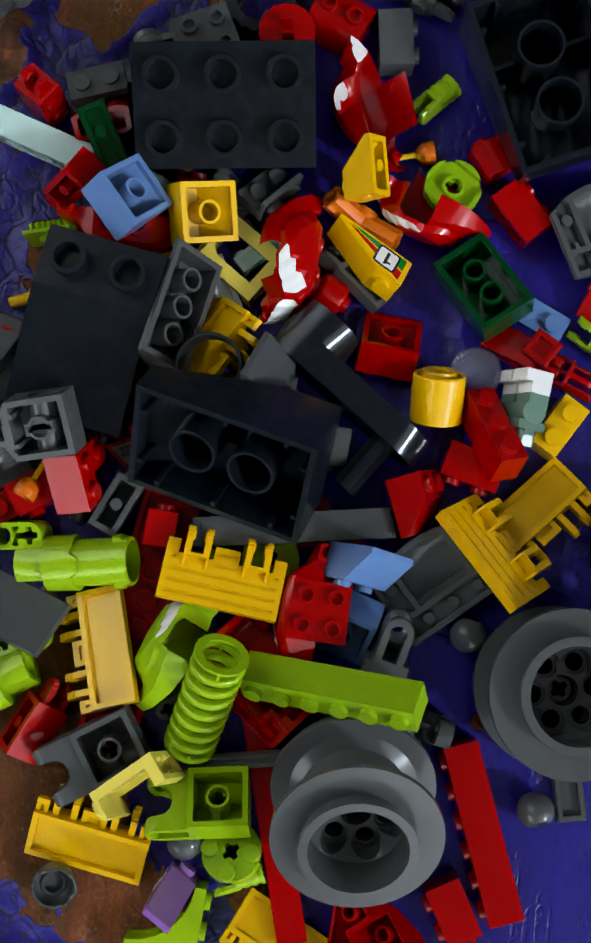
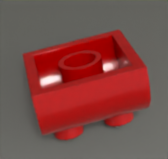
[309,0,378,58]

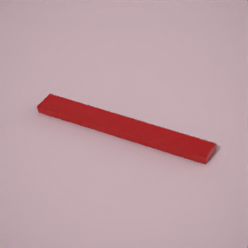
[243,722,307,943]

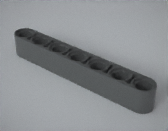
[190,508,396,548]

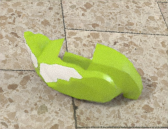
[135,601,218,711]

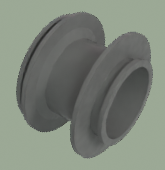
[472,605,591,782]
[269,716,446,908]

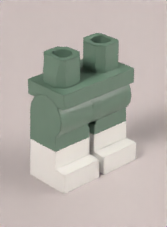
[497,367,554,448]

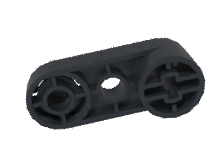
[273,297,429,497]

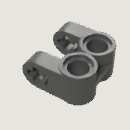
[406,709,455,749]

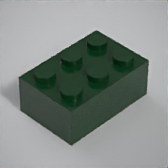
[433,232,534,343]

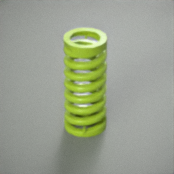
[163,633,250,764]

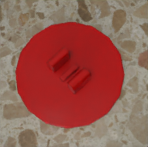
[258,3,316,40]

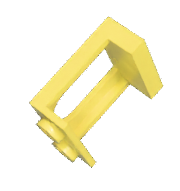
[197,216,278,307]
[89,750,186,822]

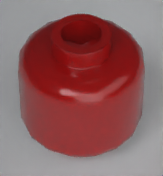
[308,273,351,314]

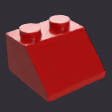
[355,311,423,383]
[385,469,444,539]

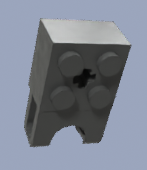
[360,607,414,678]
[32,704,152,807]

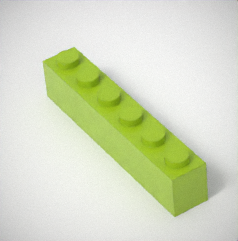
[240,650,428,732]

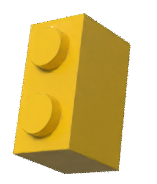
[531,393,590,461]

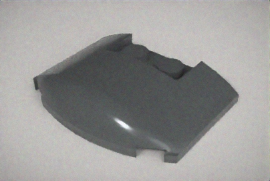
[548,184,591,280]
[373,525,493,647]

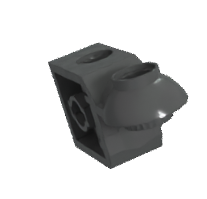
[129,1,240,62]
[0,385,87,462]

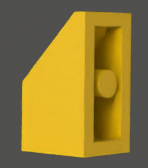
[342,133,391,203]

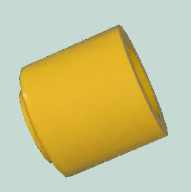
[409,366,466,428]

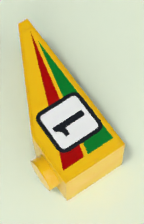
[327,213,412,301]

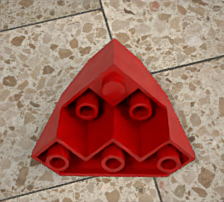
[328,903,426,943]

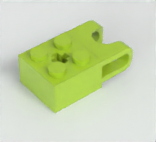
[144,765,251,841]

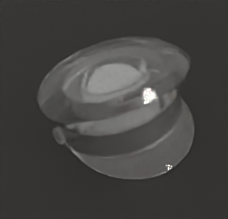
[450,347,501,393]

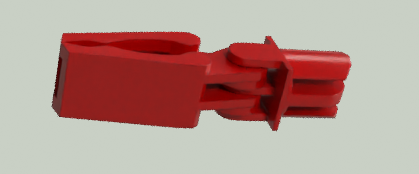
[479,327,591,404]

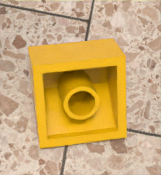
[167,180,239,245]

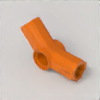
[322,186,403,251]

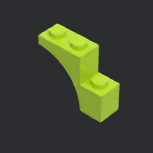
[123,879,213,943]

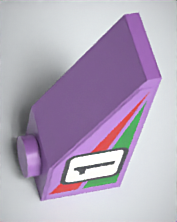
[142,858,198,934]

